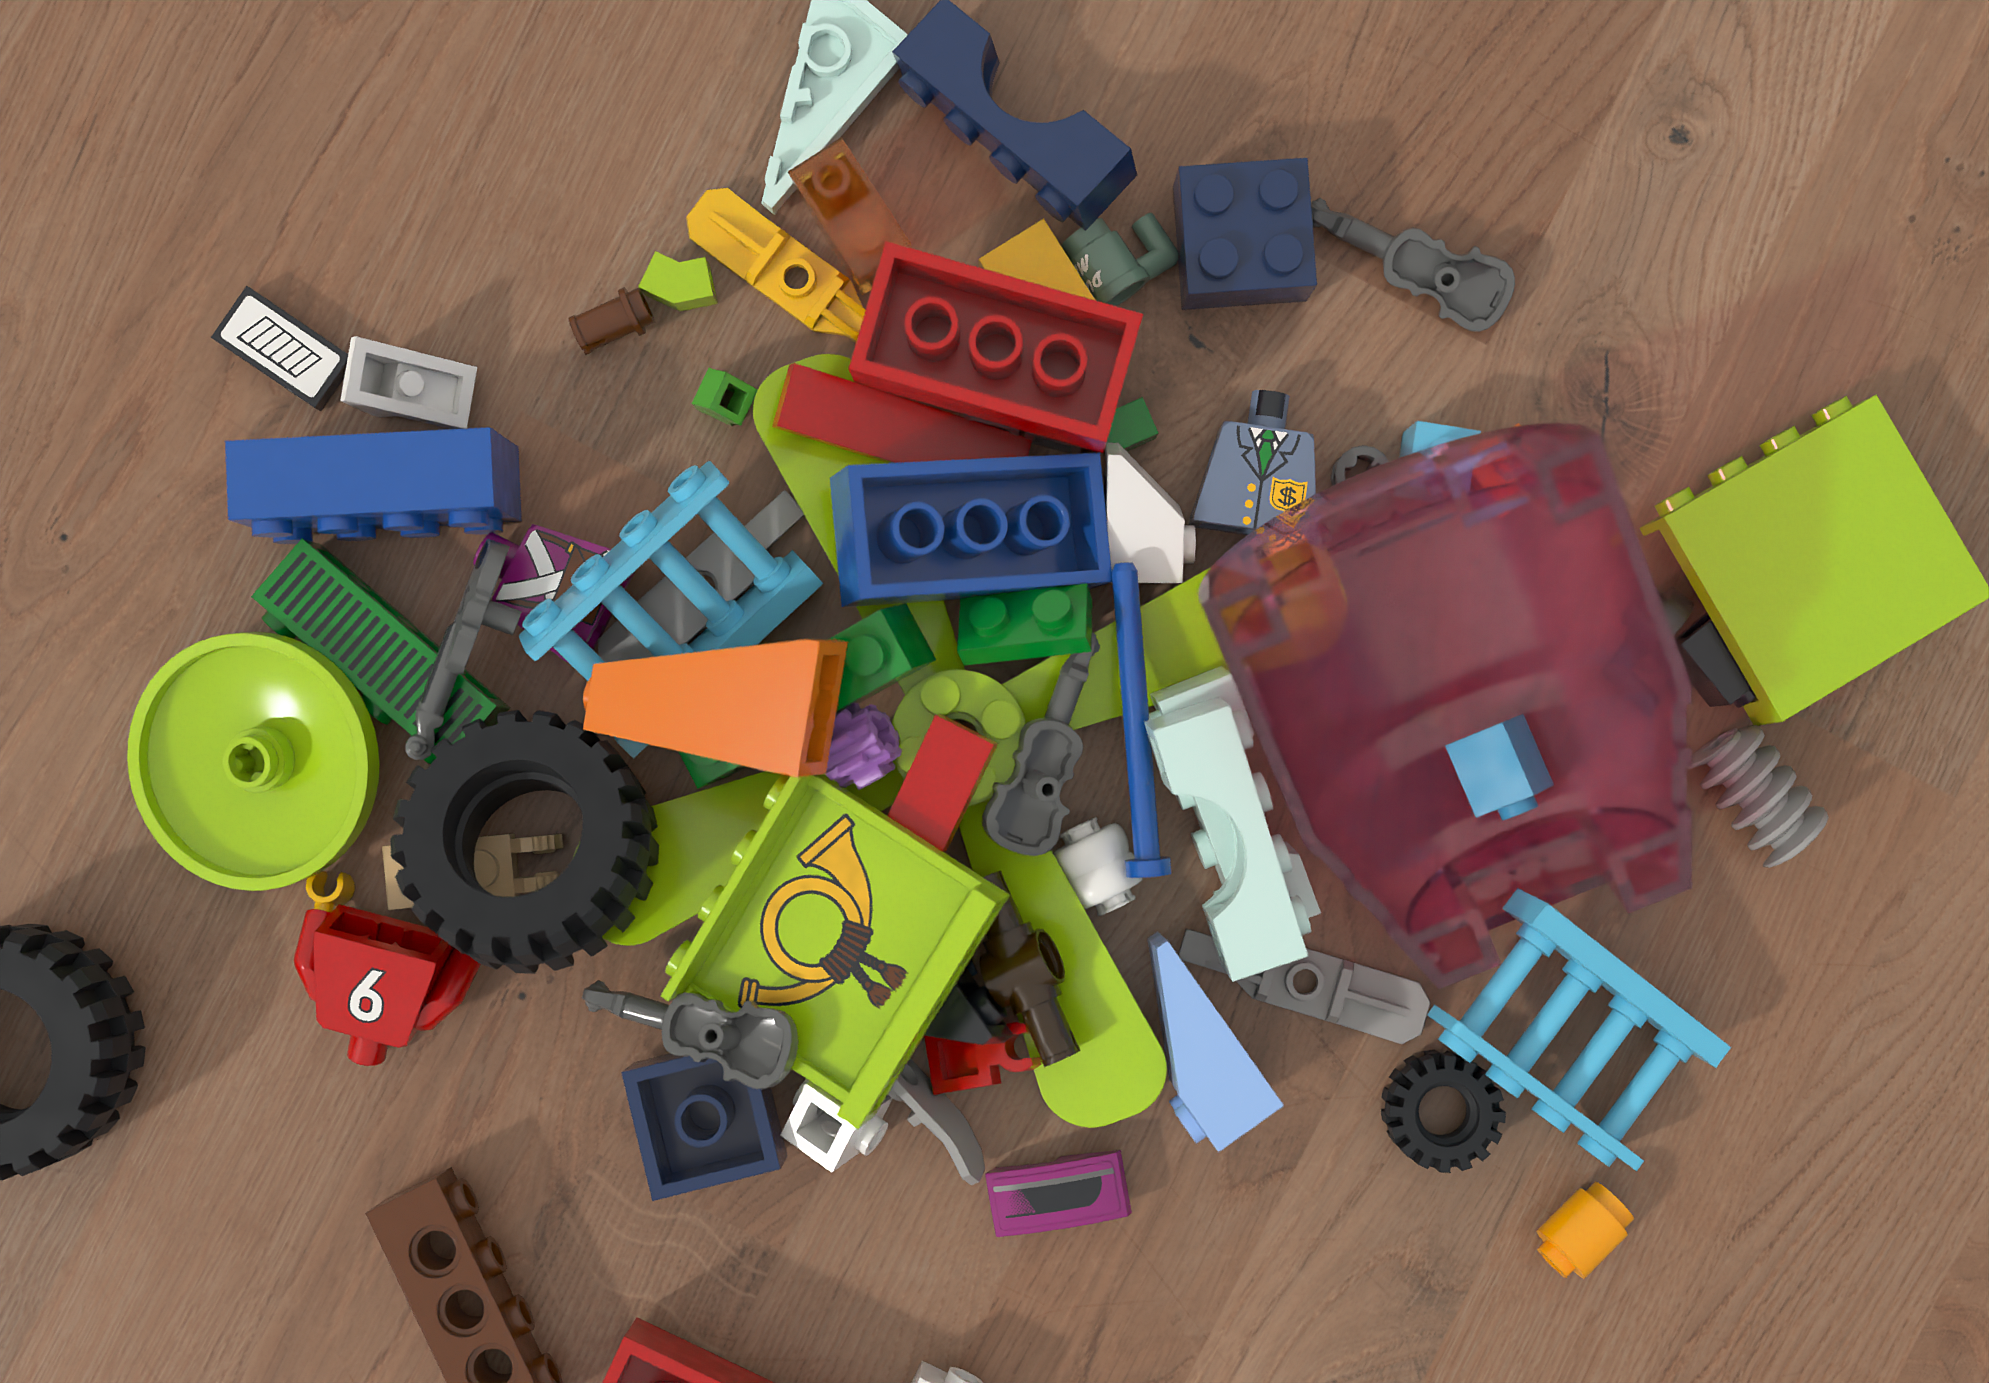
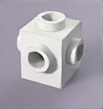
[780,1079,893,1172]

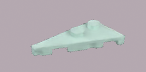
[761,0,908,215]

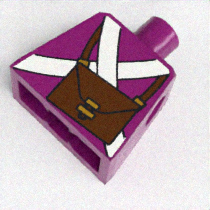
[473,524,637,664]

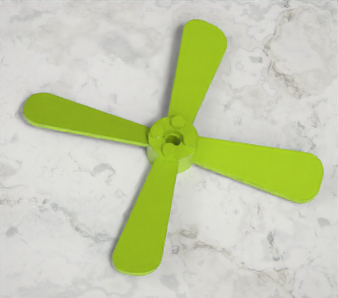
[573,354,1345,1128]

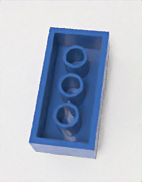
[225,427,522,544]
[830,453,1112,607]

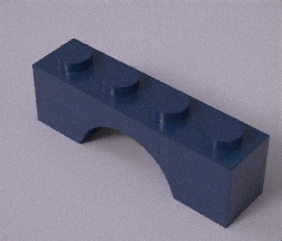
[892,0,1137,231]

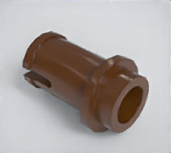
[568,287,655,355]

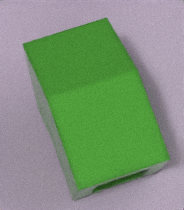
[692,368,758,426]

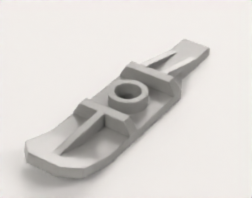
[598,490,805,662]
[1178,928,1431,1044]
[888,1058,985,1185]

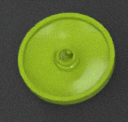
[127,632,380,891]

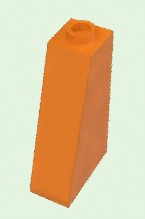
[583,639,848,778]

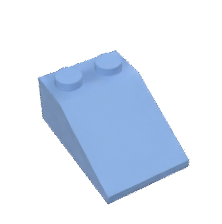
[1147,931,1284,1152]

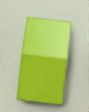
[638,251,718,312]

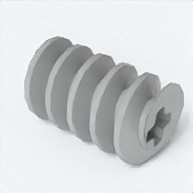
[1685,725,1829,868]

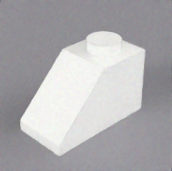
[1104,443,1196,583]

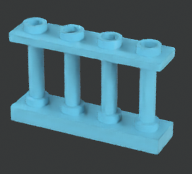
[519,461,824,758]
[1427,888,1731,1171]

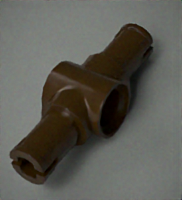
[980,871,1081,1067]

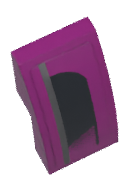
[985,1150,1132,1237]

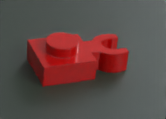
[924,1022,1041,1095]

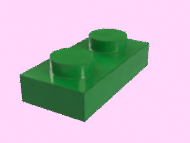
[957,583,1092,666]

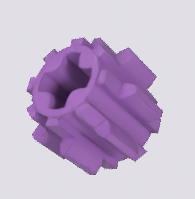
[826,703,902,790]

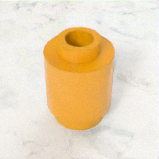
[1536,1181,1634,1279]

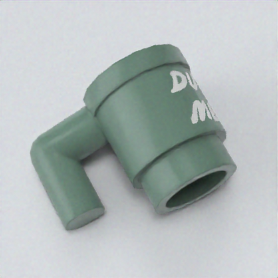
[1061,212,1179,306]

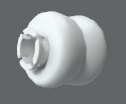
[1053,817,1143,916]

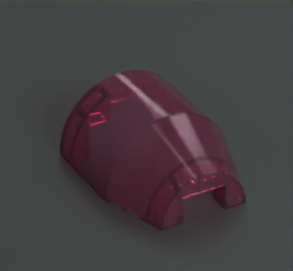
[1198,423,1692,989]

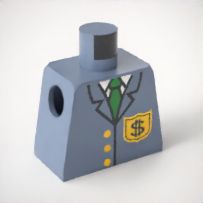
[1189,390,1317,539]

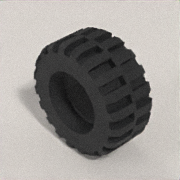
[390,710,659,974]
[0,924,146,1181]

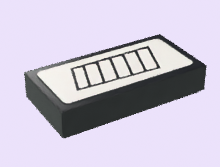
[211,286,348,411]

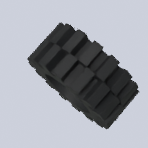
[1381,1049,1506,1173]

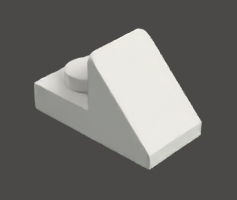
[340,336,477,429]

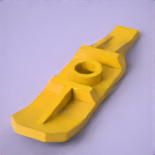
[686,188,865,343]

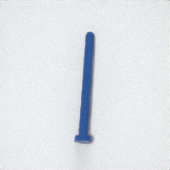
[1111,562,1172,878]

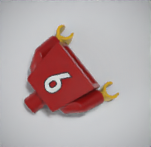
[293,871,481,1066]

